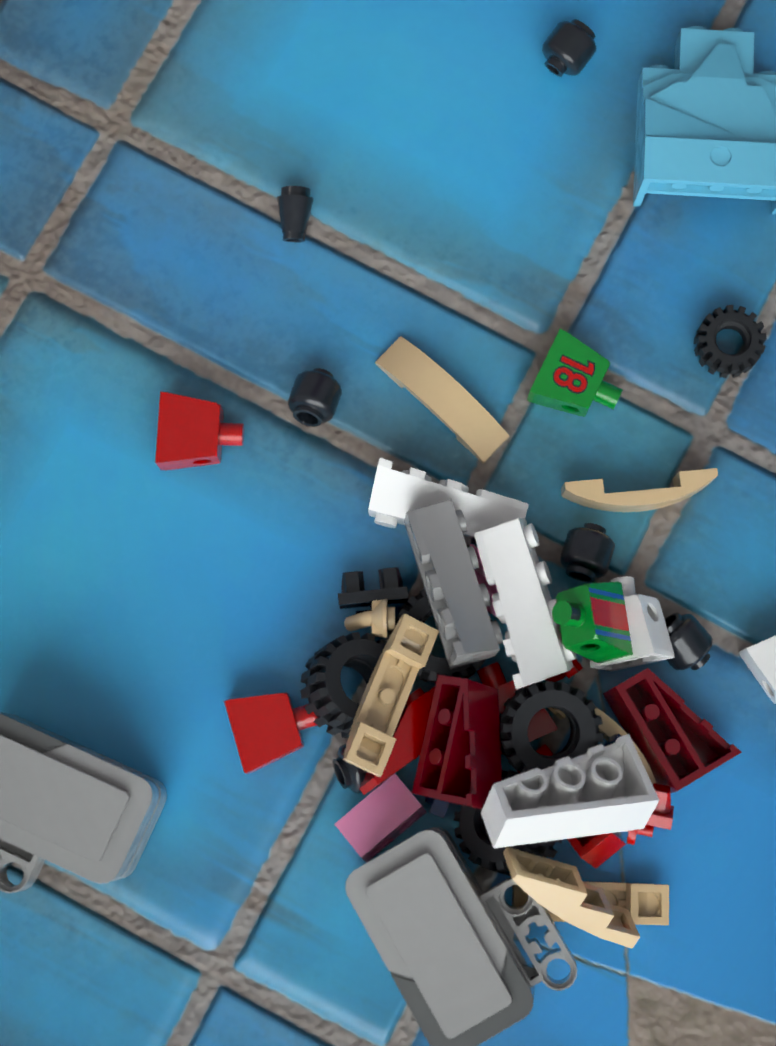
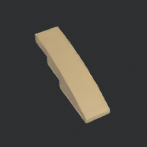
[503,847,640,948]

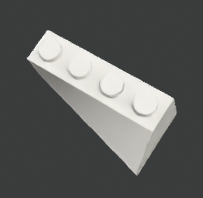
[368,458,529,547]
[474,518,576,689]
[481,734,659,848]

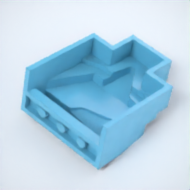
[633,26,776,214]

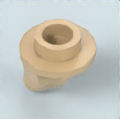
[344,599,395,638]

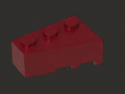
[603,668,742,793]
[412,675,502,809]

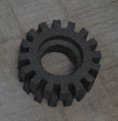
[694,305,767,378]

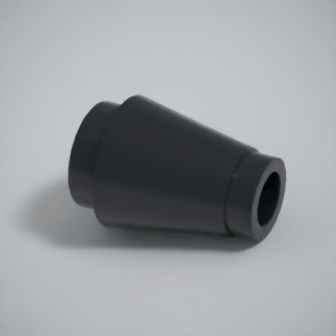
[277,186,314,243]

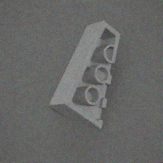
[404,499,503,670]

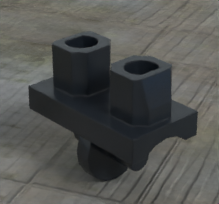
[338,567,408,614]

